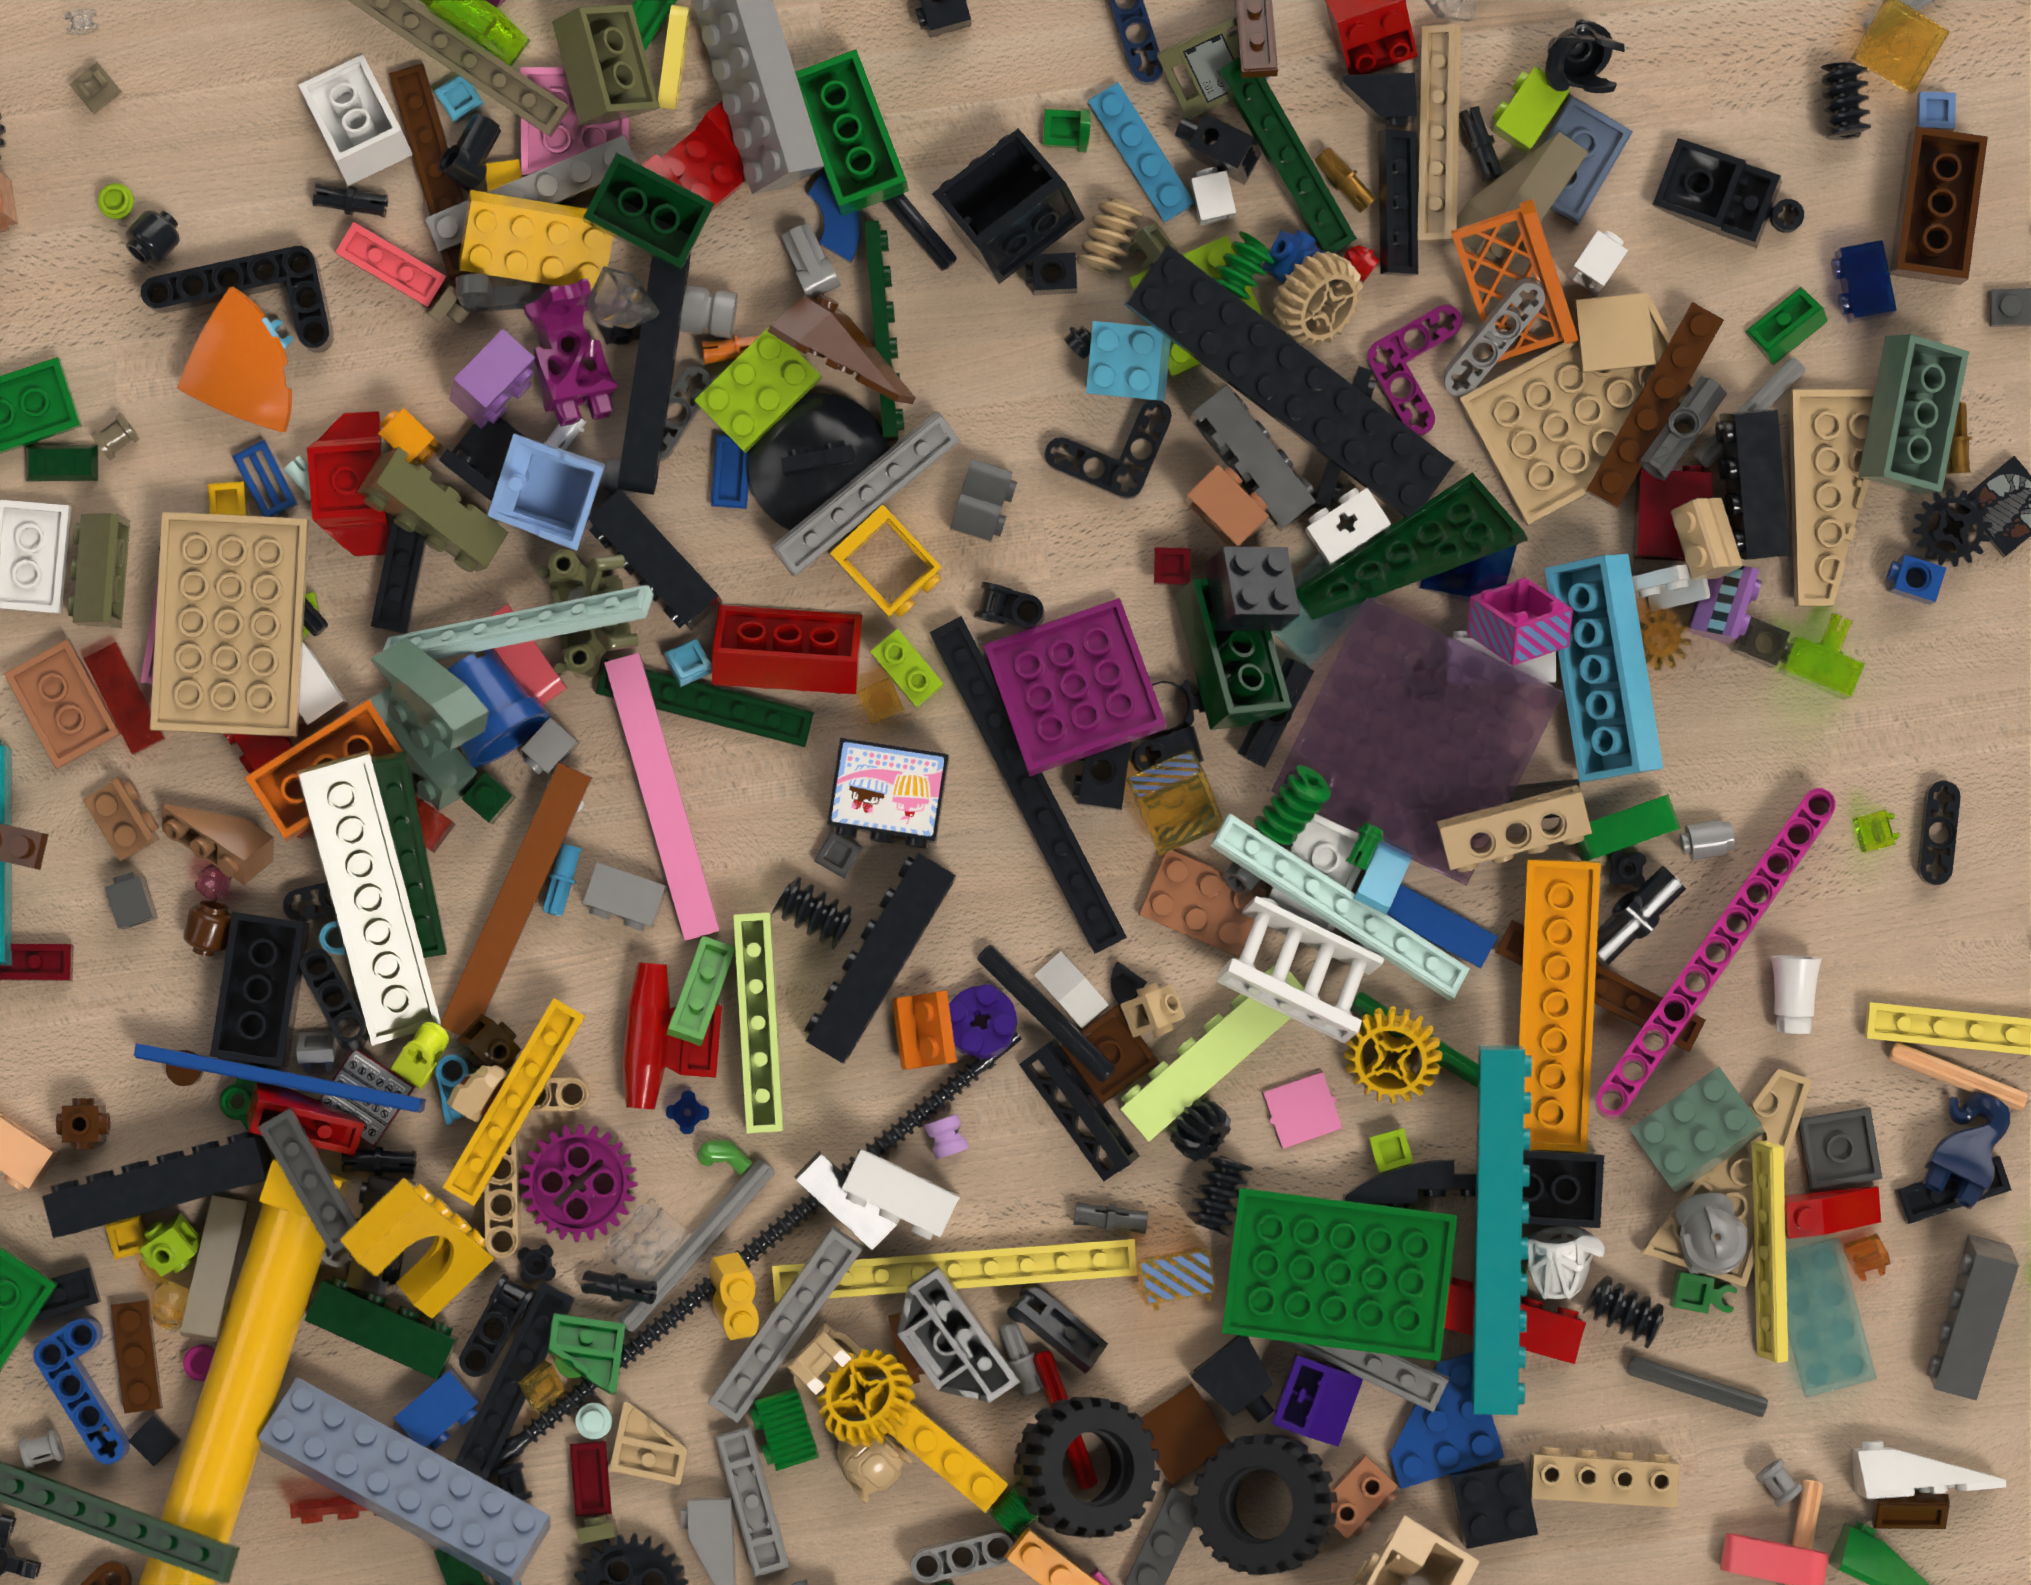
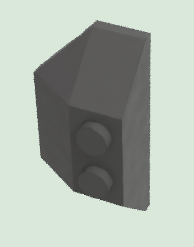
[897,1266,1020,1403]

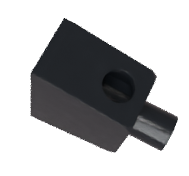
[1175,115,1262,185]
[1189,1335,1274,1423]

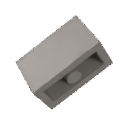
[583,862,668,931]

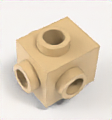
[1120,983,1186,1038]

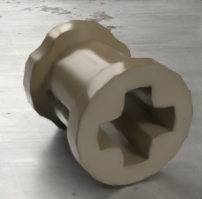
[91,413,139,460]

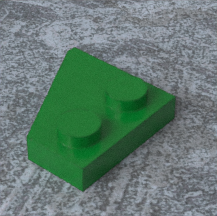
[547,1313,626,1395]

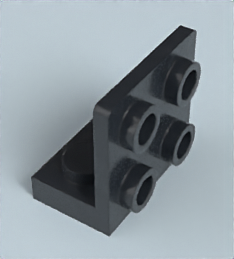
[439,418,527,502]

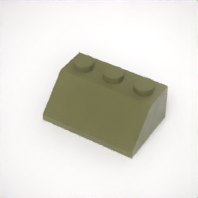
[552,5,660,125]
[68,513,130,628]

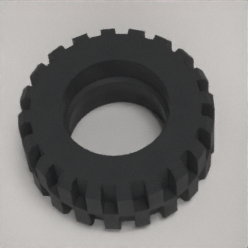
[1014,1397,1160,1538]
[1190,1434,1338,1576]

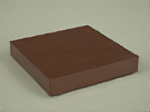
[1060,1004,1160,1104]
[1140,1384,1230,1485]

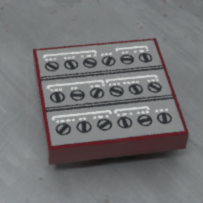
[318,1049,416,1148]

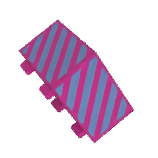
[1467,577,1573,666]

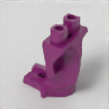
[523,278,618,427]

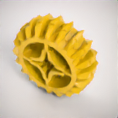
[1343,1006,1443,1104]
[816,1348,916,1448]

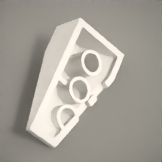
[1852,1441,2006,1499]

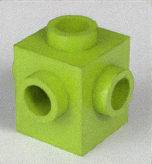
[139,1212,202,1277]

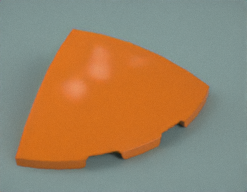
[177,287,292,433]

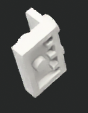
[1632,564,1710,612]

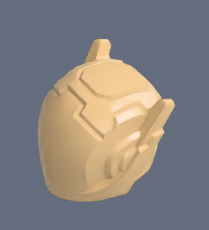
[837,1433,912,1503]

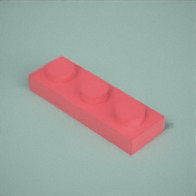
[335,222,448,309]

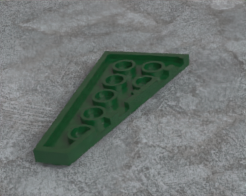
[1296,472,1528,620]

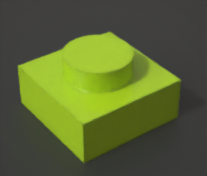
[1368,1127,1414,1173]

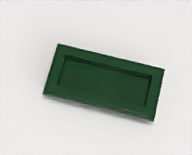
[26,445,98,482]

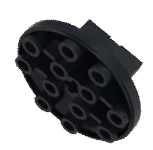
[748,393,890,531]

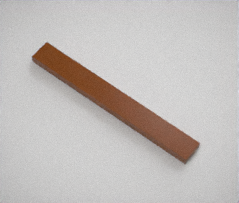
[440,762,593,1035]

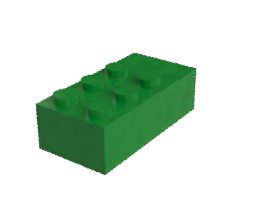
[795,49,909,216]

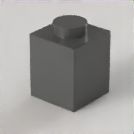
[105,872,158,929]

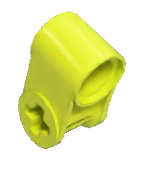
[391,1022,449,1090]

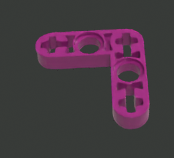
[1366,305,1462,436]

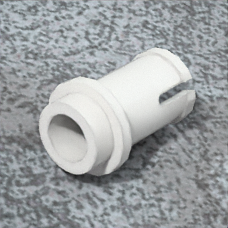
[544,418,587,451]

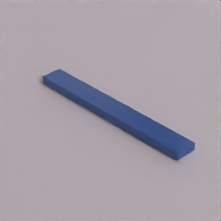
[134,1043,426,1113]

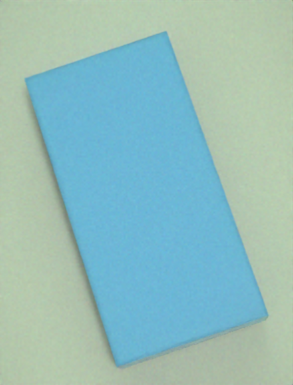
[1353,841,1413,914]

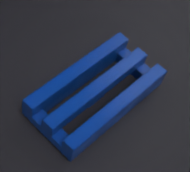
[232,440,298,517]

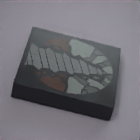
[1959,455,2031,558]

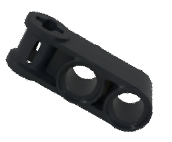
[459,1273,536,1377]

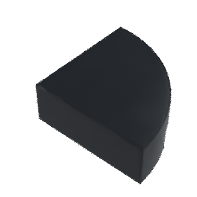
[1111,961,1147,1006]

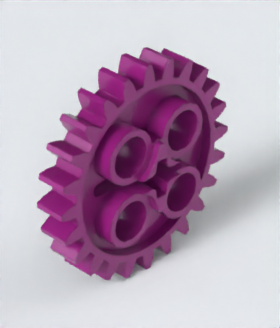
[519,1124,638,1242]

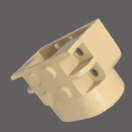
[1354,1515,1480,1585]

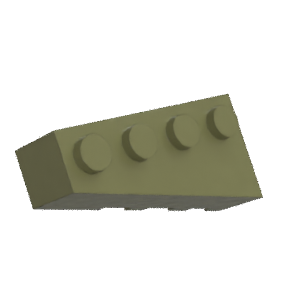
[357,447,509,572]

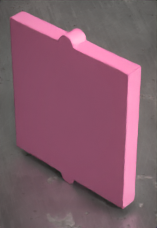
[1263,1072,1342,1149]

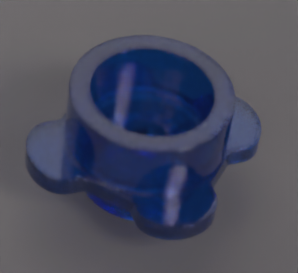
[666,1091,709,1134]

